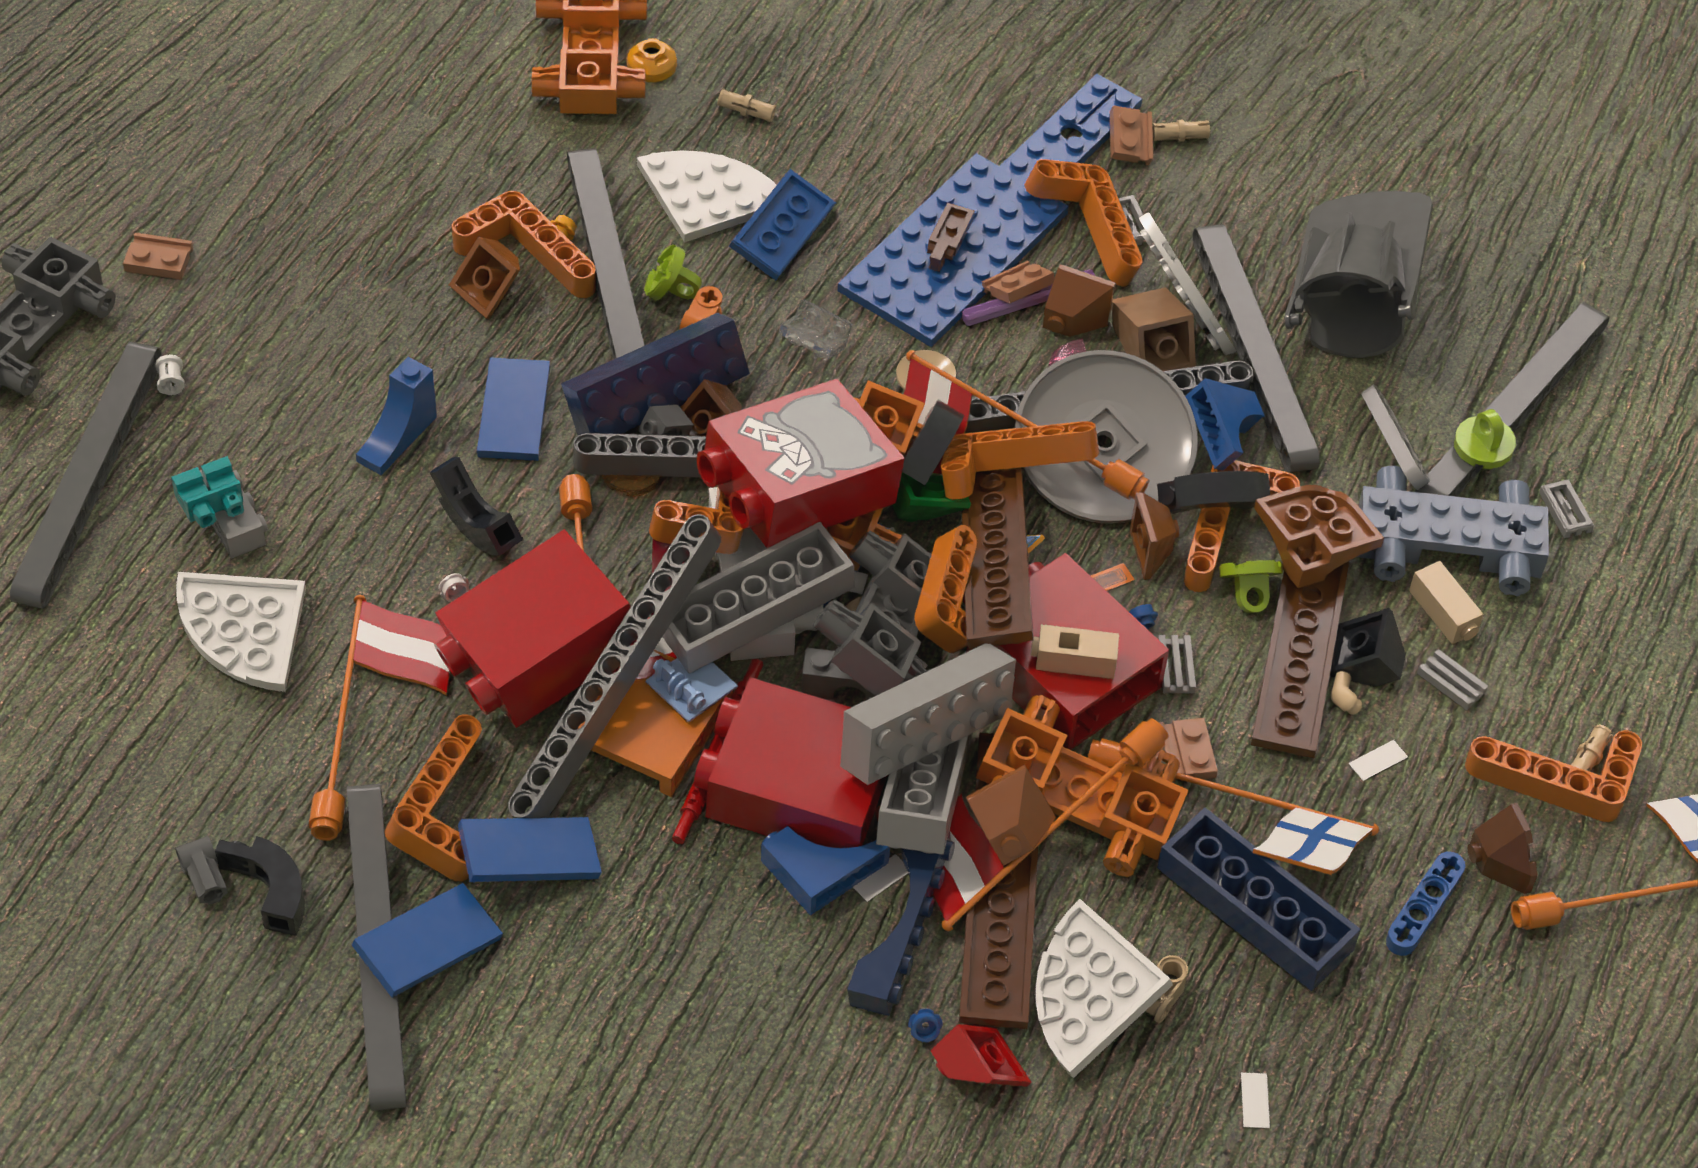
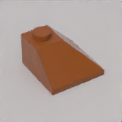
[449,237,520,319]
[1042,264,1115,337]
[1130,492,1179,580]
[966,765,1056,865]

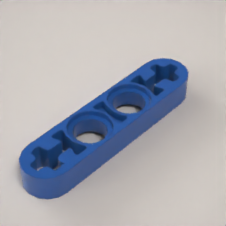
[1386,852,1465,956]

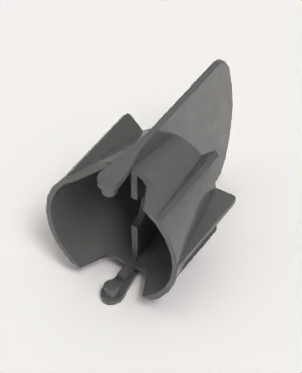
[1285,191,1433,358]

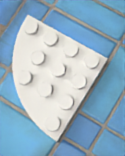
[637,151,776,242]
[1139,212,1236,355]
[176,572,306,692]
[1036,899,1173,1078]

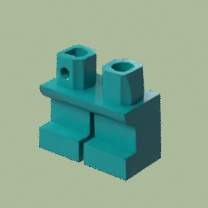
[171,456,244,528]

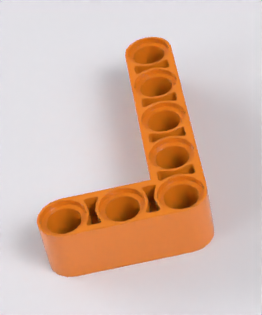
[1024,159,1143,287]
[452,191,596,298]
[941,421,1099,499]
[1184,460,1300,592]
[649,486,744,554]
[385,714,482,881]
[1465,730,1642,822]

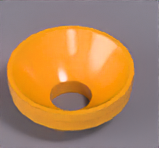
[627,38,677,82]

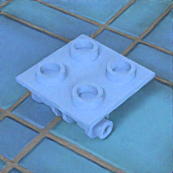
[646,658,738,722]

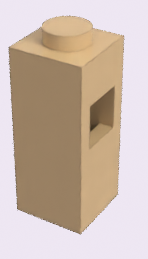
[1409,561,1484,644]
[1031,624,1119,679]

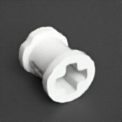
[155,355,185,395]

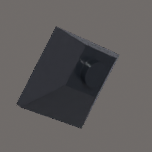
[1330,608,1406,687]

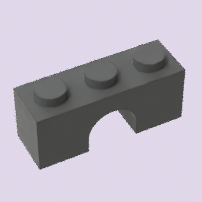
[802,648,875,701]

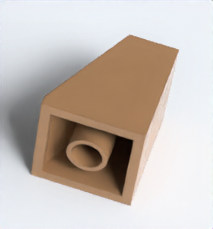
[1112,287,1196,371]

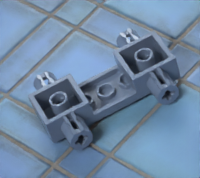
[1357,466,1549,596]

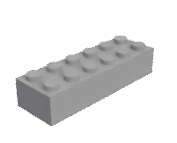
[662,522,855,674]
[840,644,1016,785]
[876,733,972,854]

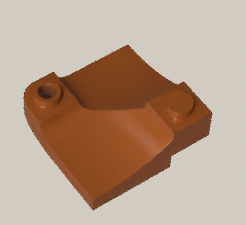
[1254,485,1384,588]

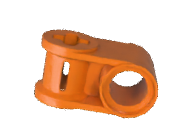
[679,286,723,330]

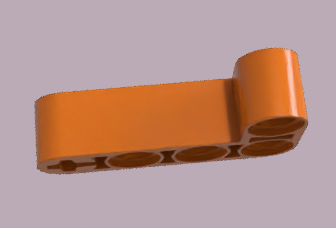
[914,525,977,653]

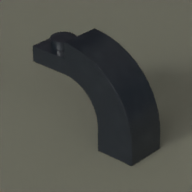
[902,399,964,485]
[429,457,524,556]
[1157,471,1270,514]
[215,836,305,936]

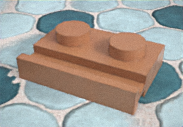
[1110,105,1153,165]
[123,233,193,280]
[982,261,1054,304]
[1159,718,1218,783]

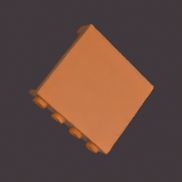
[578,650,733,797]

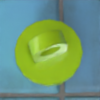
[644,244,702,300]
[1454,409,1516,469]
[1219,560,1283,613]

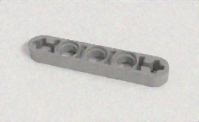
[1361,384,1430,490]

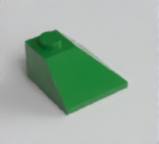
[892,472,971,522]

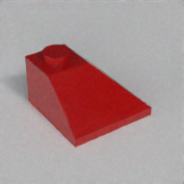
[930,1024,1032,1087]

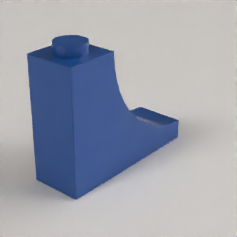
[356,357,437,475]
[1185,378,1265,471]
[761,826,890,915]

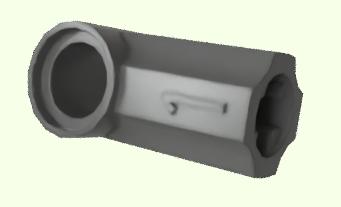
[175,836,227,905]

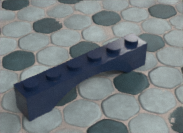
[847,830,955,1016]

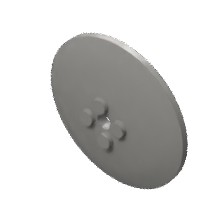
[1015,350,1198,524]

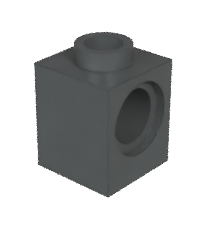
[638,405,694,436]

